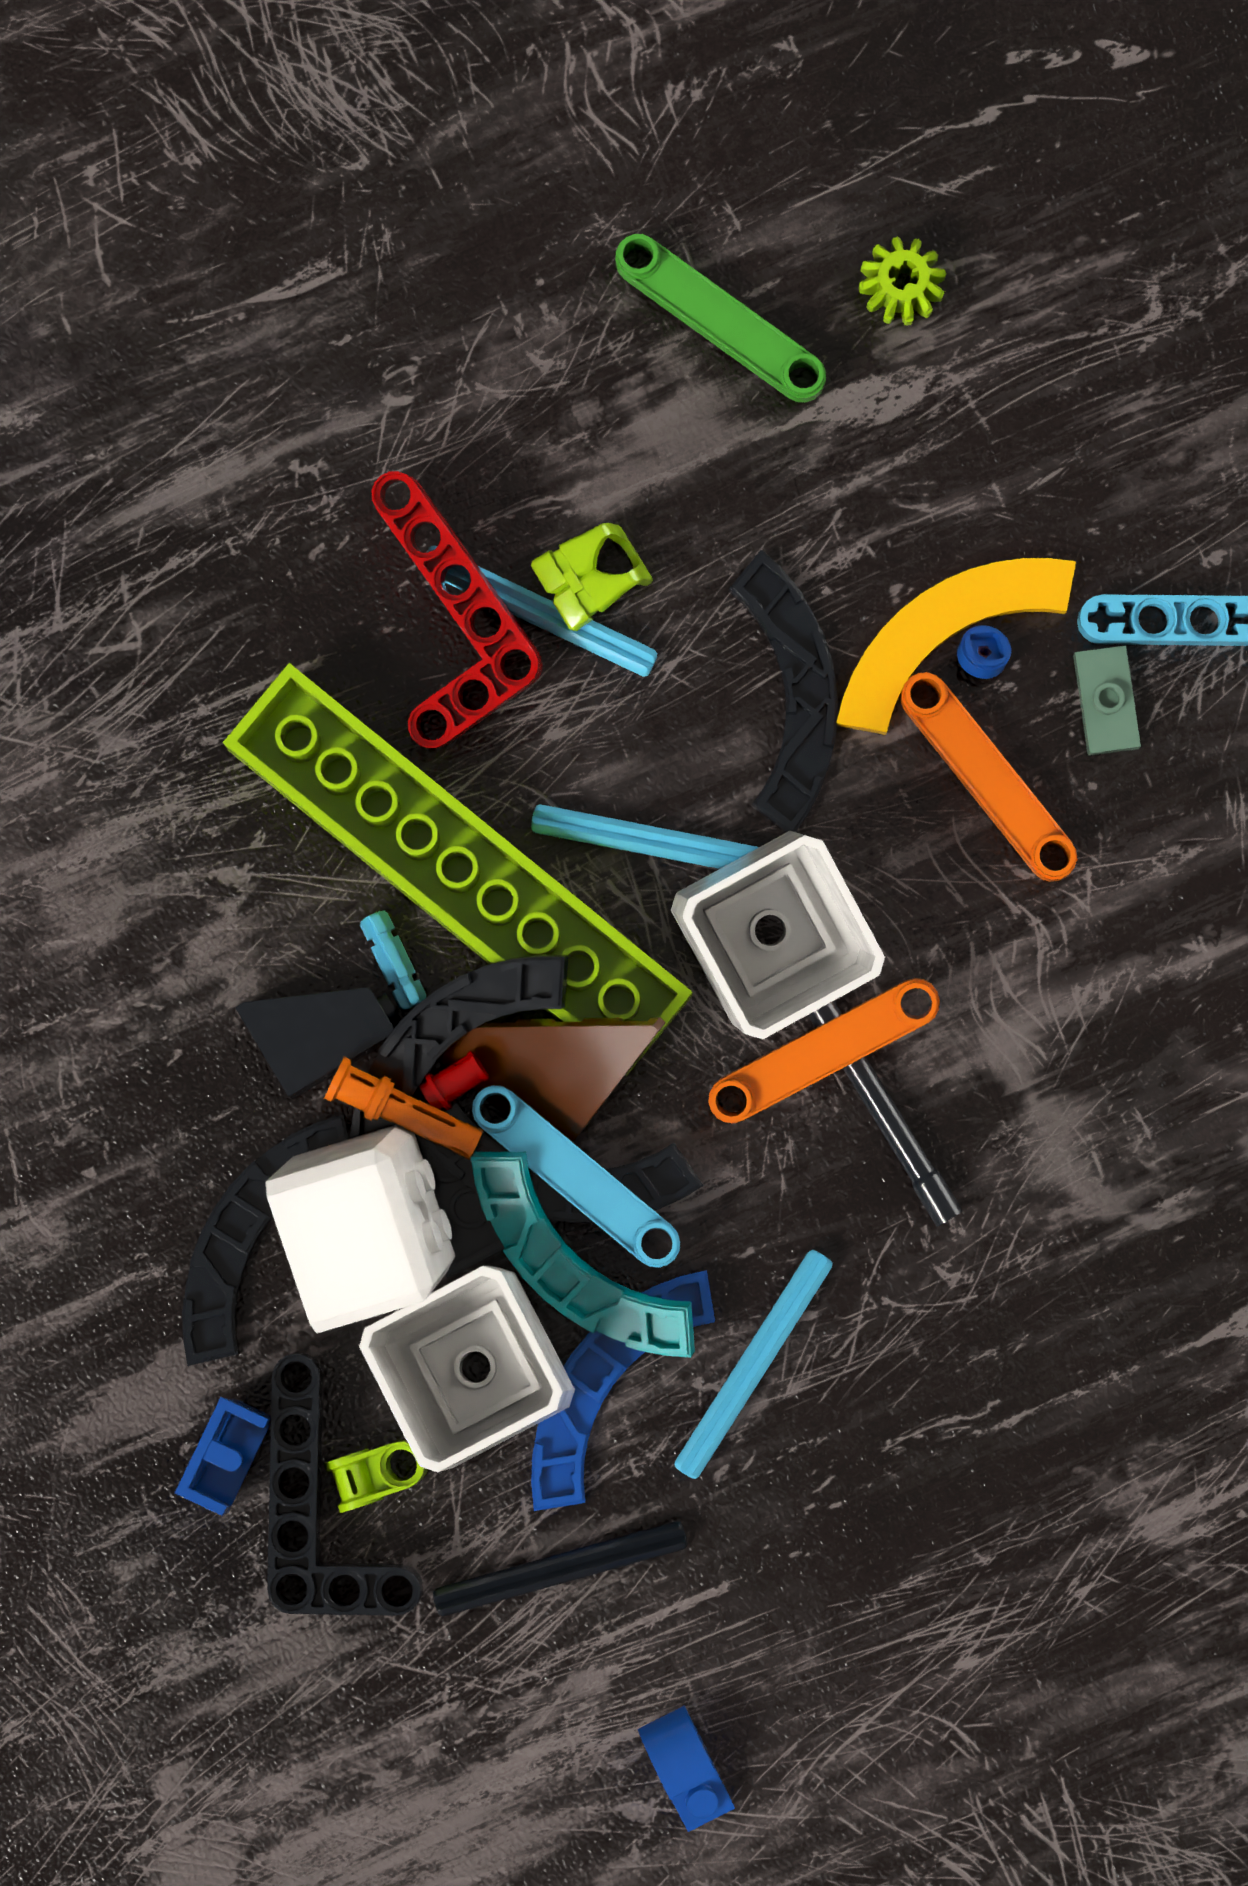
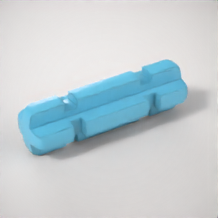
[360,911,426,1010]

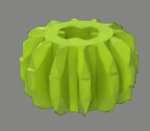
[859,237,946,326]

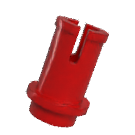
[419,1050,489,1110]

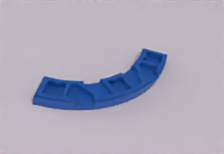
[531,1270,715,1511]

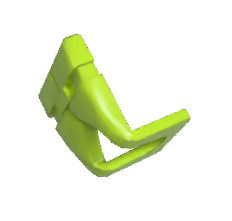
[531,523,653,631]

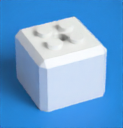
[671,831,885,1039]
[266,1125,455,1333]
[359,1266,575,1472]

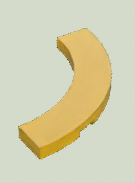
[836,558,1076,735]

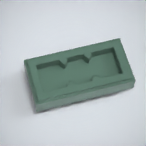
[1073,645,1141,756]

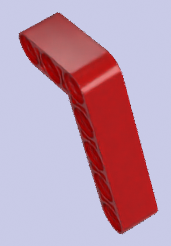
[372,471,543,748]

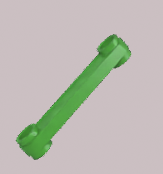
[615,234,826,403]

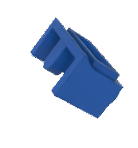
[175,1397,271,1516]

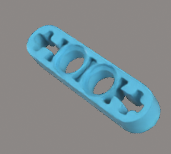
[1077,594,1248,646]

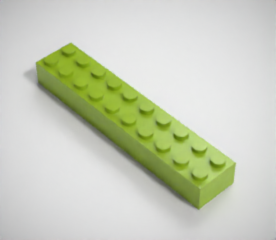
[223,663,693,1076]

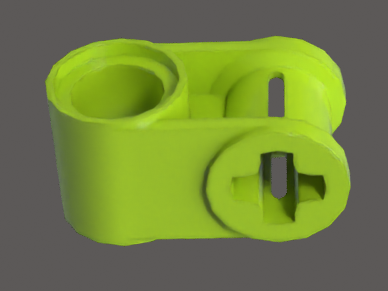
[324,1439,428,1513]

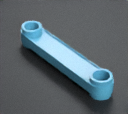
[472,1085,680,1268]

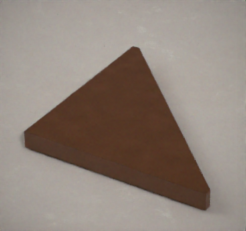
[438,1017,666,1142]

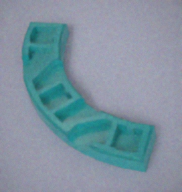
[471,1152,695,1358]

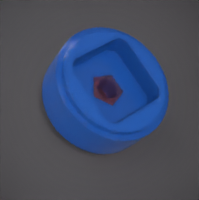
[957,625,1011,679]

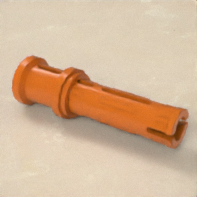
[324,1057,483,1160]

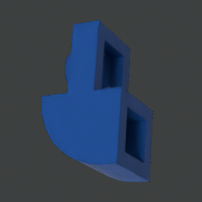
[638,1705,735,1832]

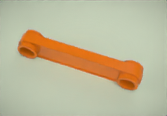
[901,672,1077,882]
[708,978,940,1123]

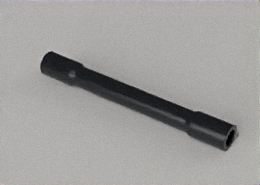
[807,1000,963,1227]

